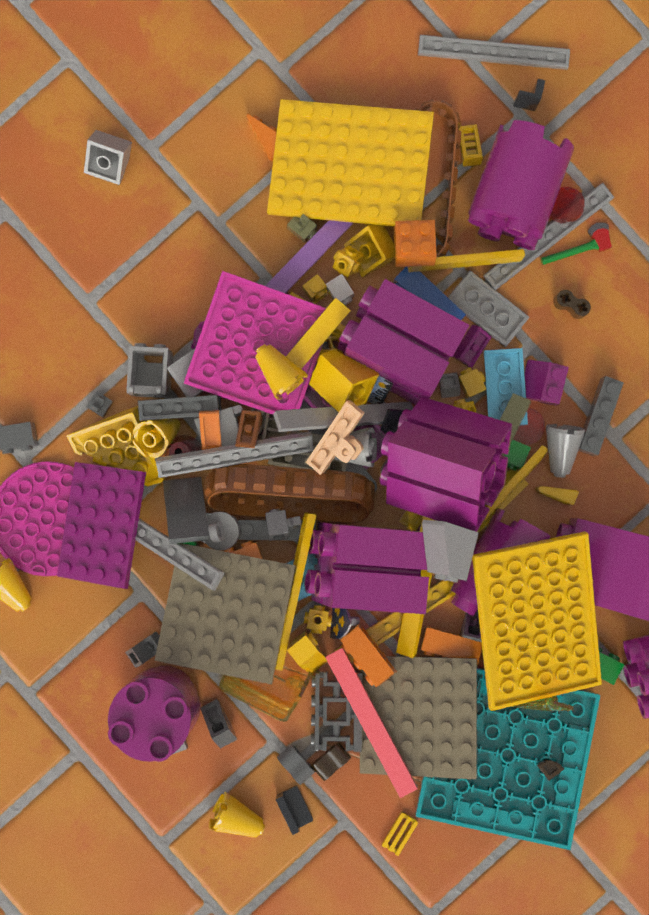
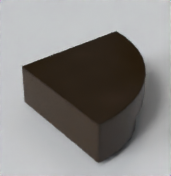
[536,760,564,781]

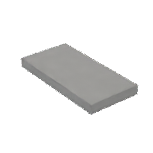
[448,270,529,347]

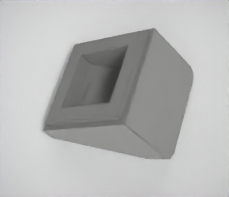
[439,372,460,398]

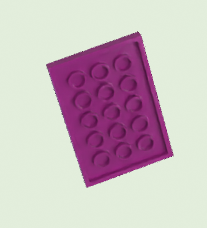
[57,462,146,589]

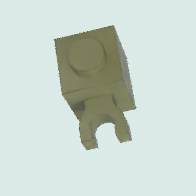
[287,214,317,243]

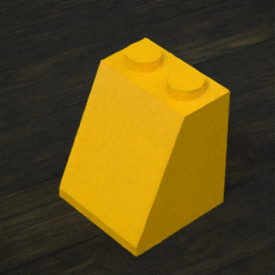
[309,350,379,413]

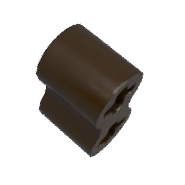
[553,290,591,319]
[311,742,351,781]

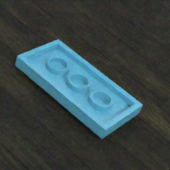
[484,348,528,425]

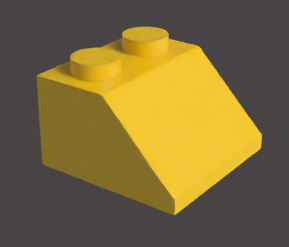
[344,224,395,277]

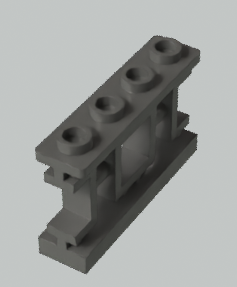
[138,395,222,421]
[311,671,362,752]

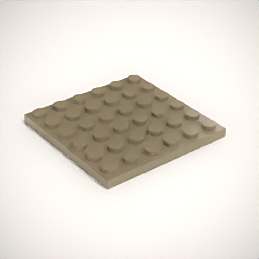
[154,543,296,684]
[360,656,477,779]

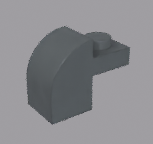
[125,632,160,668]

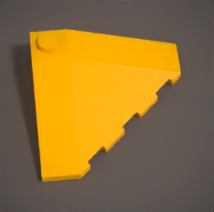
[66,406,165,487]

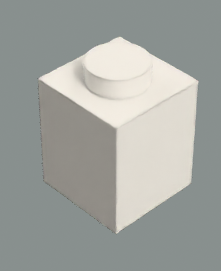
[326,274,354,305]

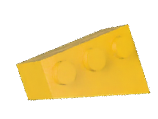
[287,631,327,675]

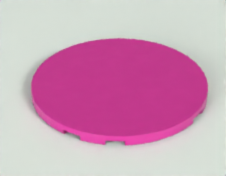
[0,461,74,576]

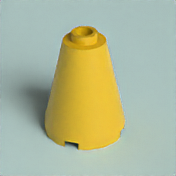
[255,344,308,400]
[133,418,180,458]
[0,558,32,612]
[209,792,265,838]

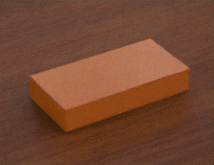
[199,410,222,450]

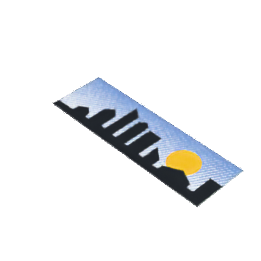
[367,376,394,404]

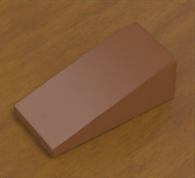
[235,410,262,448]

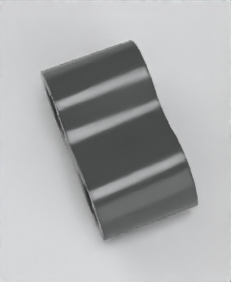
[277,744,315,785]

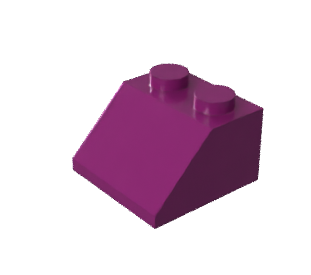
[524,360,569,406]

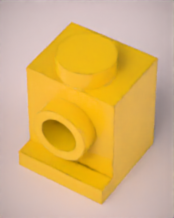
[302,274,329,304]

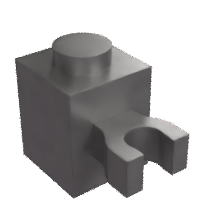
[266,509,301,541]

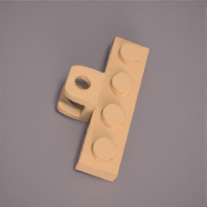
[306,400,365,475]

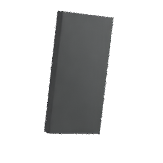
[163,477,209,544]

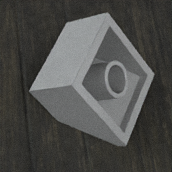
[84,130,132,185]

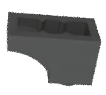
[200,699,237,749]

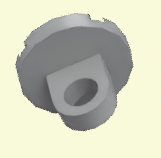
[204,512,240,550]

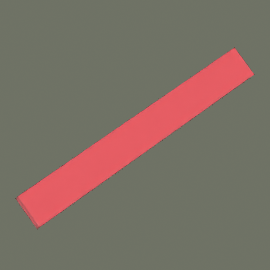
[325,648,418,798]

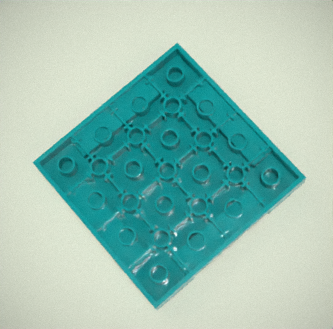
[415,667,601,850]

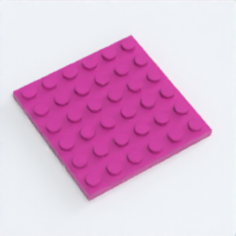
[184,271,326,415]

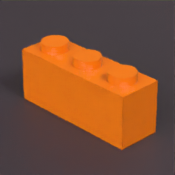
[340,625,397,687]
[420,626,482,665]

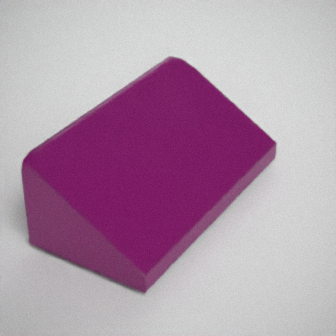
[453,325,492,369]

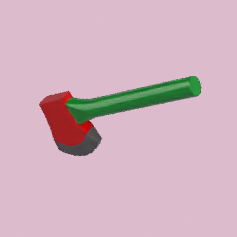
[540,223,612,265]

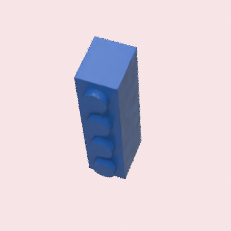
[393,267,466,320]

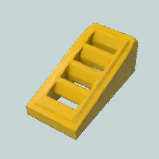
[458,124,483,167]
[535,486,579,506]

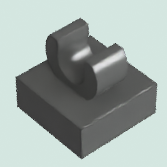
[86,391,113,418]

